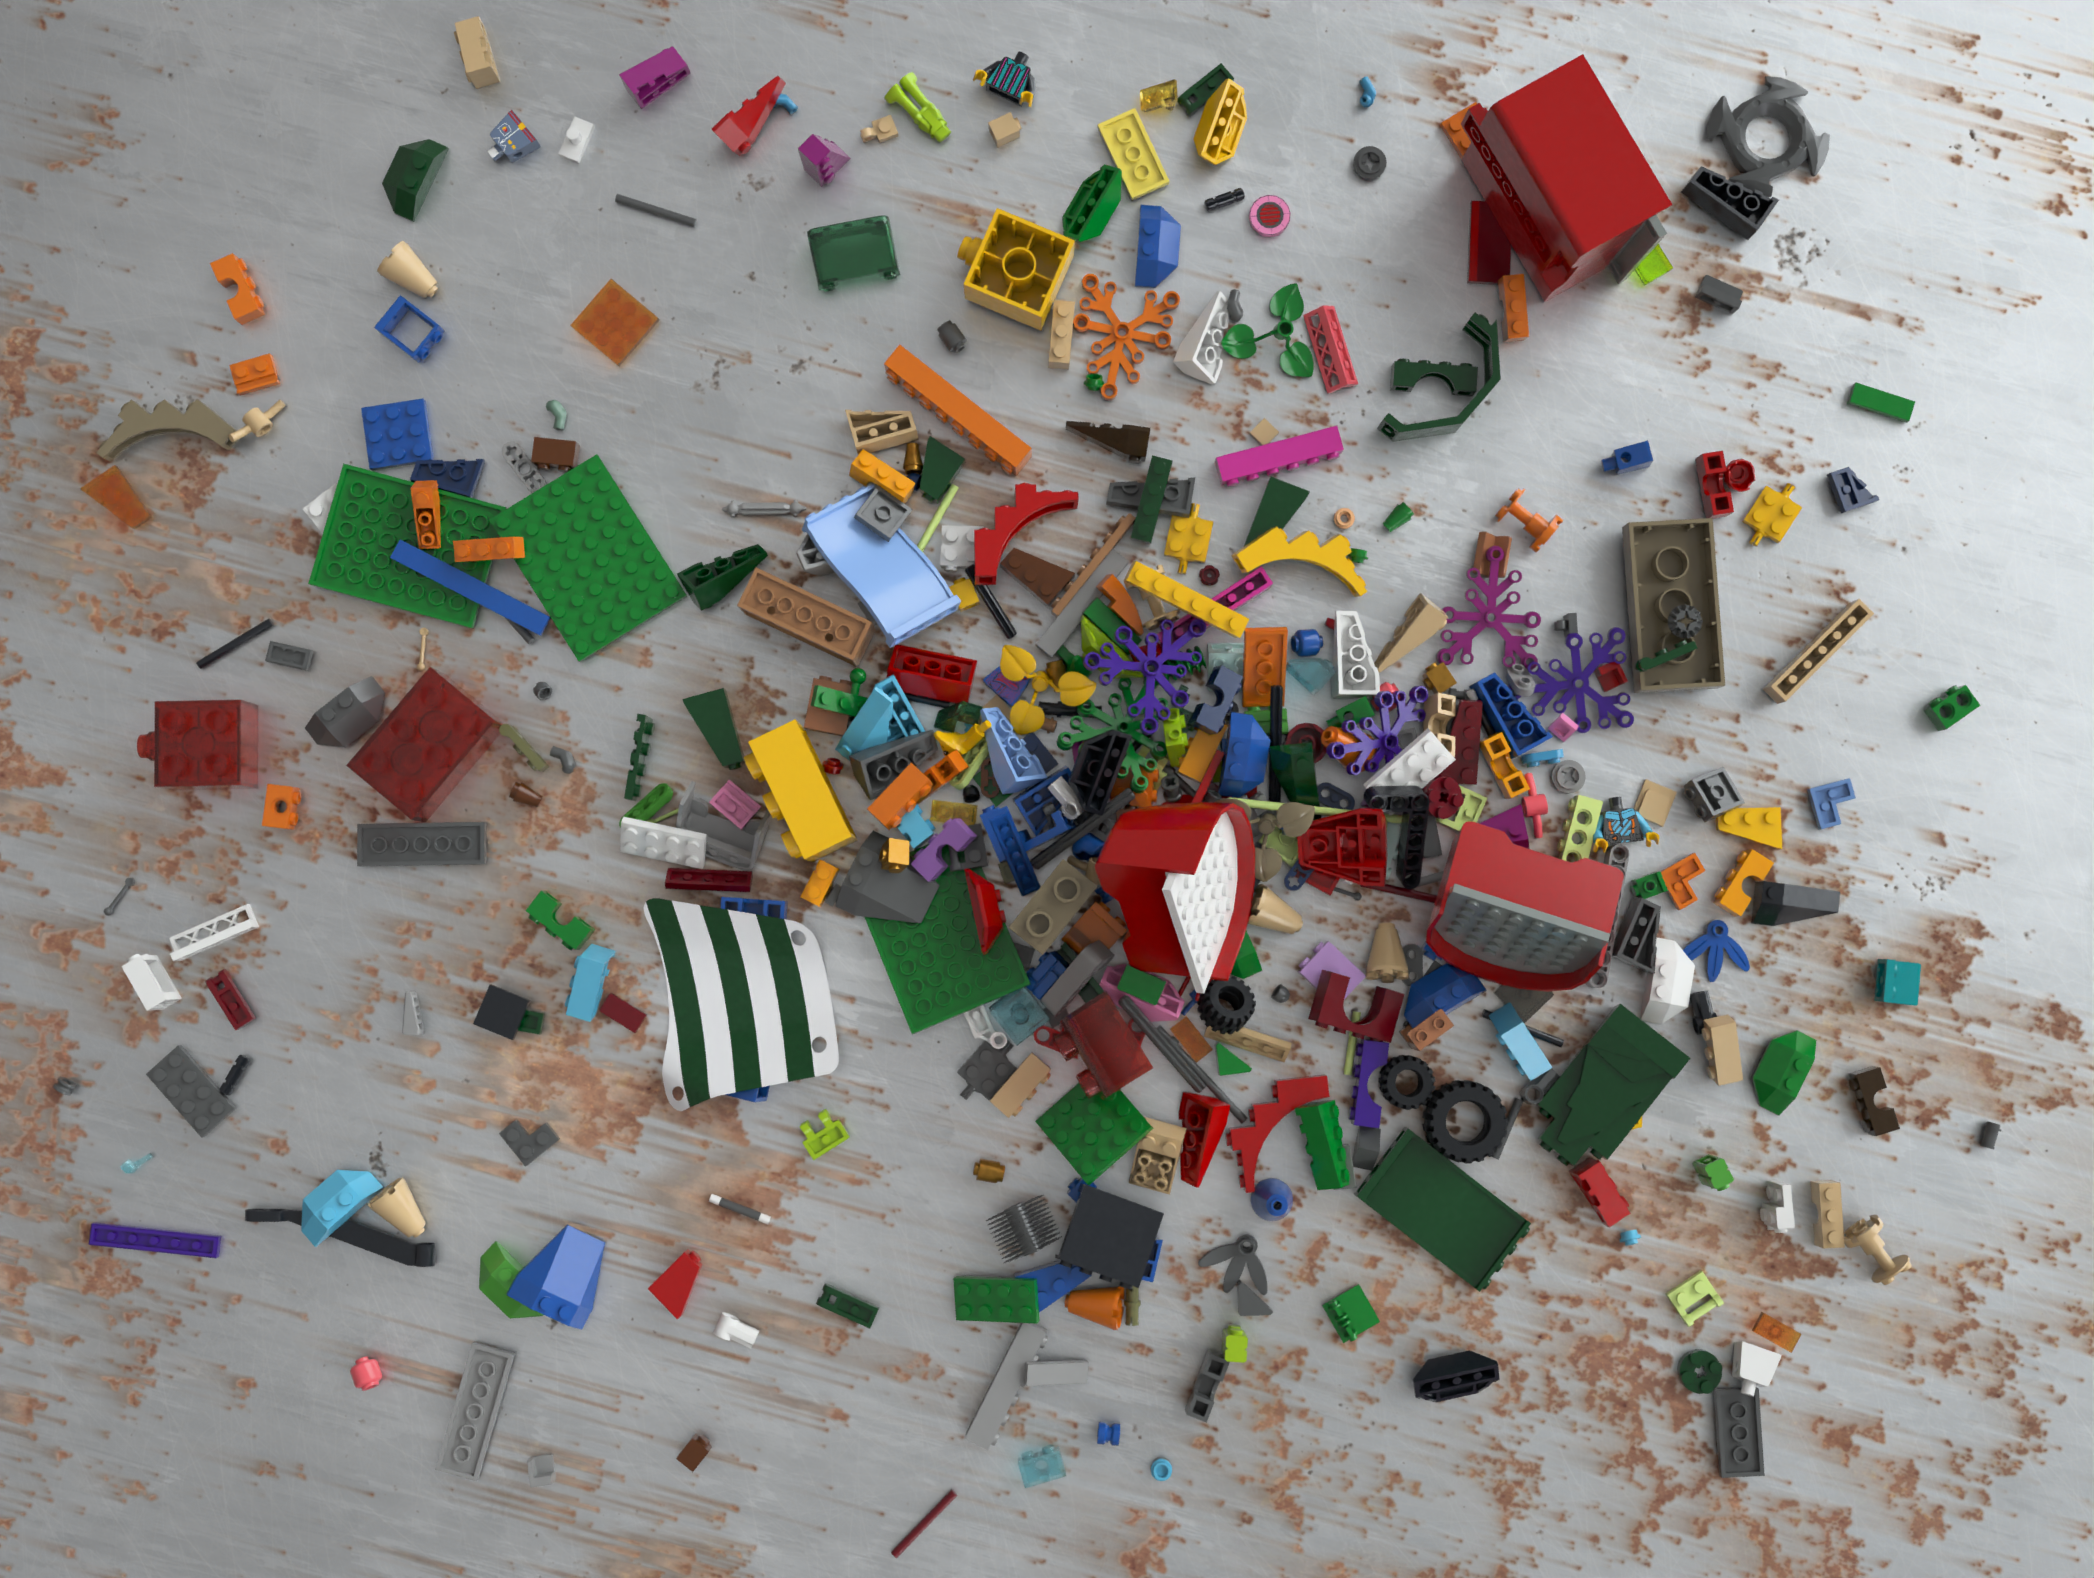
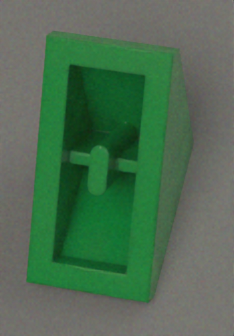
[1214,1042,1252,1076]

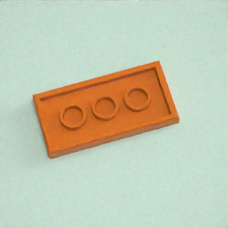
[1242,627,1288,707]

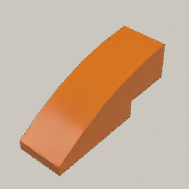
[1096,574,1144,636]
[916,750,969,805]

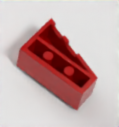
[1568,1157,1631,1228]

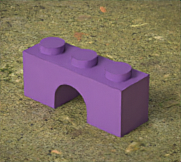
[911,818,977,882]

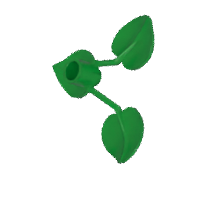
[1221,283,1314,377]

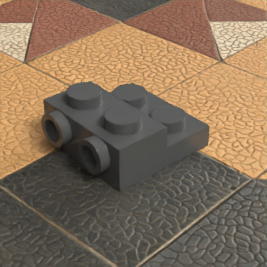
[1683,767,1745,822]

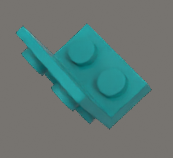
[1874,959,1921,1006]

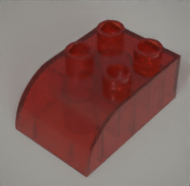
[1053,991,1153,1101]

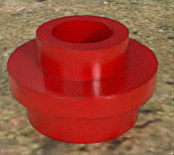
[822,758,844,774]

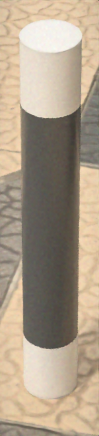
[709,1194,771,1225]

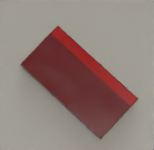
[1467,200,1511,285]

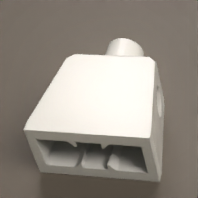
[1732,1341,1781,1397]

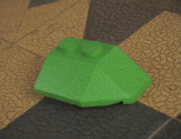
[479,1241,543,1319]

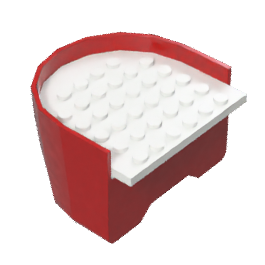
[1095,802,1255,994]

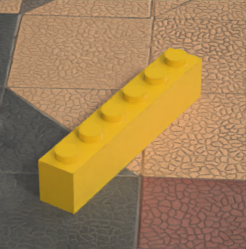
[1123,561,1249,638]

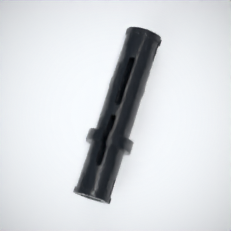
[1038,701,1102,718]

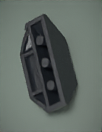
[1068,729,1132,816]
[1413,1350,1500,1402]

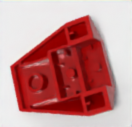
[1297,808,1388,887]

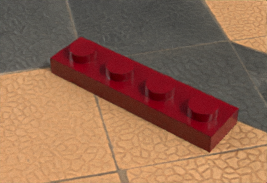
[665,868,753,892]

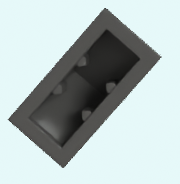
[1352,1126,1381,1171]
[1237,1279,1273,1316]

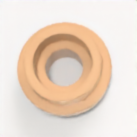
[1333,508,1355,529]

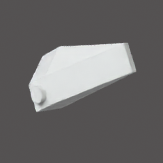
[1173,291,1230,385]
[1331,611,1380,698]

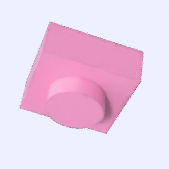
[1548,713,1579,742]

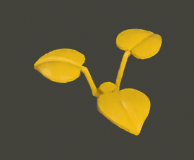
[1000,645,1097,735]

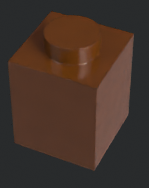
[676,1433,712,1472]

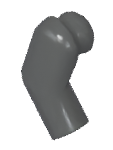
[550,746,576,774]

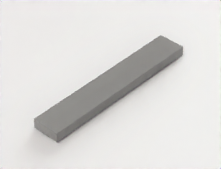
[1035,549,1129,658]

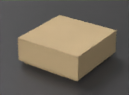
[1249,418,1279,445]

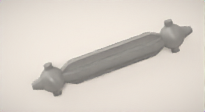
[722,500,806,518]

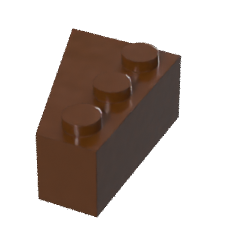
[1000,548,1075,608]

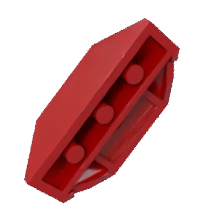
[964,869,1006,955]

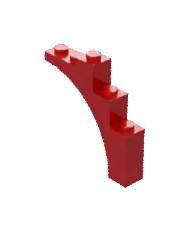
[974,483,1079,585]
[1225,1074,1330,1193]

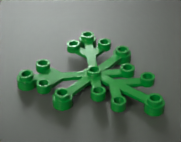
[1056,671,1168,793]

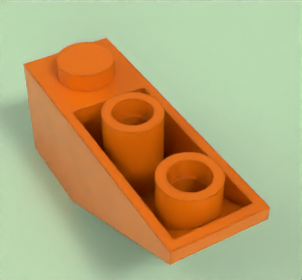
[410,480,441,549]

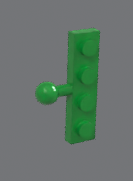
[811,668,868,717]

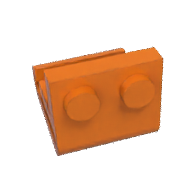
[1061,901,1127,955]

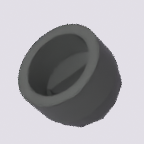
[533,682,552,700]
[1271,984,1290,1003]

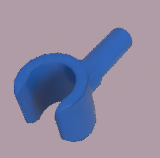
[1181,989,1201,1016]

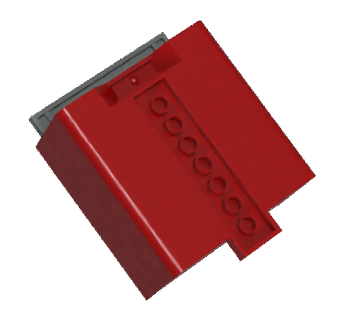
[1461,54,1672,302]

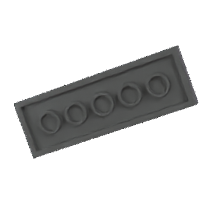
[357,822,487,866]

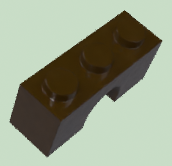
[1849,1066,1900,1136]

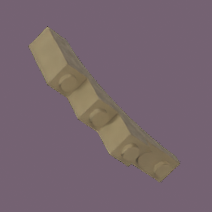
[96,399,239,462]

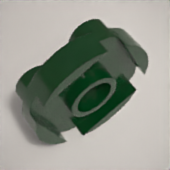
[1677,1349,1723,1394]

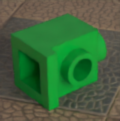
[1631,871,1668,899]

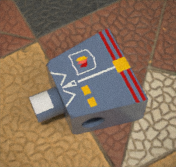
[487,110,541,163]

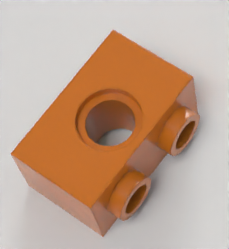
[262,784,301,830]

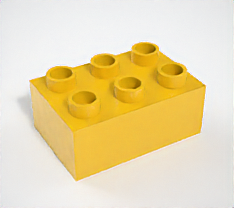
[744,719,858,862]

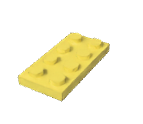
[1097,108,1170,201]

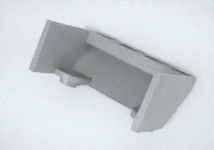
[676,781,771,871]

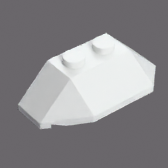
[1640,937,1695,1024]

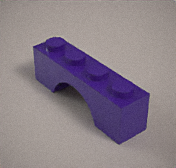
[1348,1039,1389,1128]

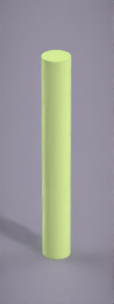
[1343,1011,1361,1075]

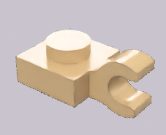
[860,115,898,143]

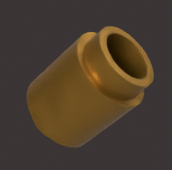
[973,1159,1005,1183]

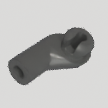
[1227,289,1243,322]

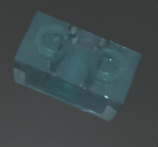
[1018,1445,1066,1488]

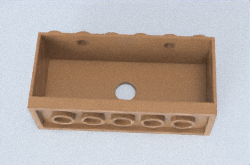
[737,568,876,668]

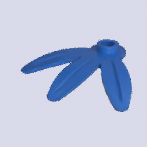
[1683,920,1750,982]

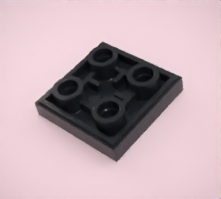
[473,984,531,1040]

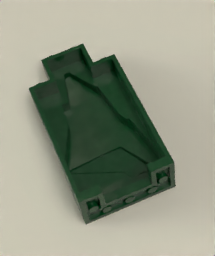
[1536,1004,1691,1166]

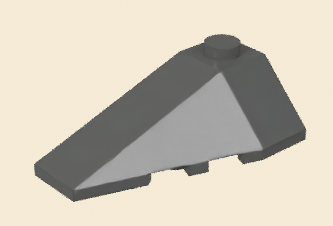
[849,730,938,800]

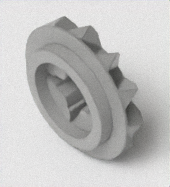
[1551,760,1586,794]

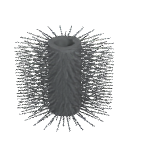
[985,1195,1062,1264]

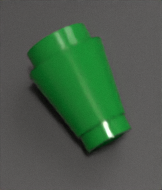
[1382,502,1414,533]

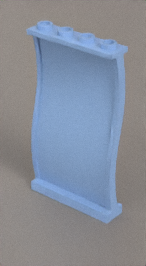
[802,484,961,648]

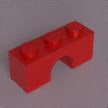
[1695,450,1734,519]

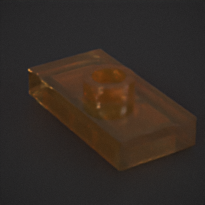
[1752,1312,1801,1353]

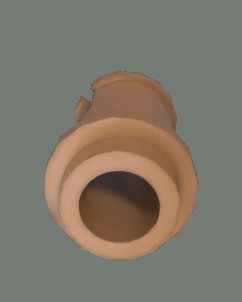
[1040,717,1057,733]

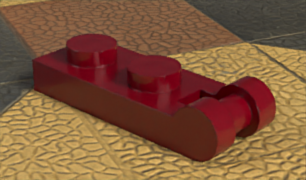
[205,969,256,1030]

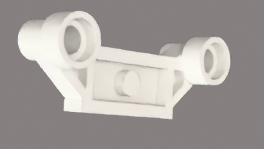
[964,1005,1007,1049]

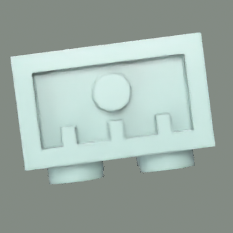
[1207,643,1244,691]

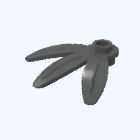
[1198,1234,1268,1295]

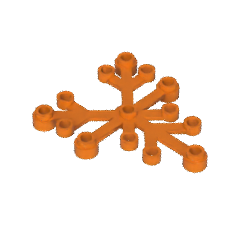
[1073,274,1180,401]

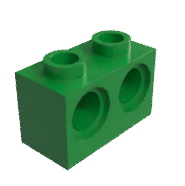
[1924,685,1980,731]

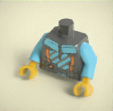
[1593,797,1660,853]

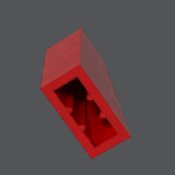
[648,1249,703,1320]

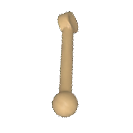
[417,628,429,671]

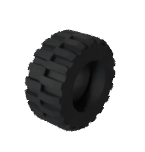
[1422,1080,1508,1164]

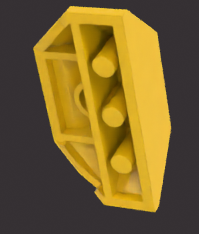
[1193,78,1247,165]

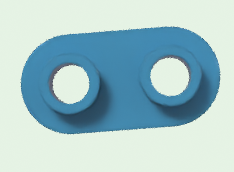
[1521,749,1564,768]

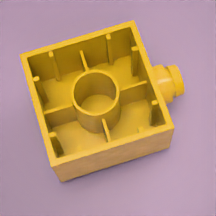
[957,208,1075,331]

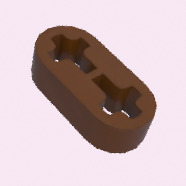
[981,758,1000,799]

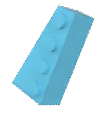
[875,797,936,850]

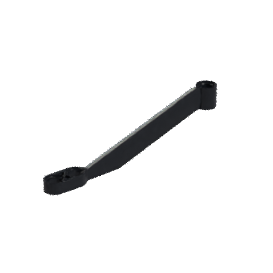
[245,1209,435,1267]

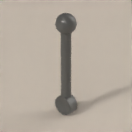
[104,878,135,916]
[1333,887,1362,901]

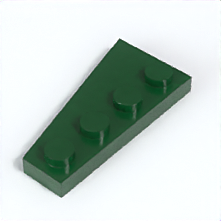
[624,714,655,801]

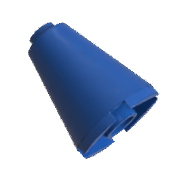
[1250,1178,1293,1221]

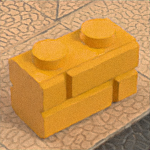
[800,859,840,907]

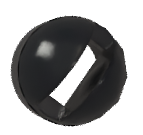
[963,785,980,803]

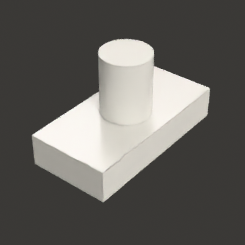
[558,116,595,164]

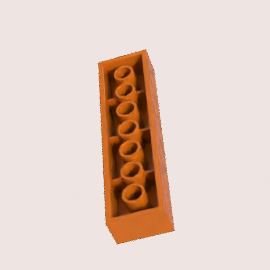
[884,344,1032,476]

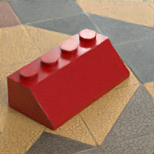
[887,644,977,705]

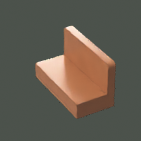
[1472,532,1512,578]

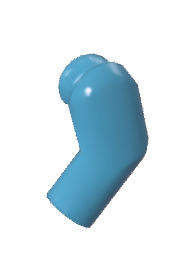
[1359,76,1377,107]
[773,94,798,114]

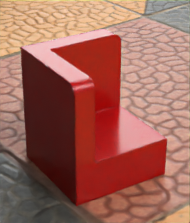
[1594,659,1628,692]

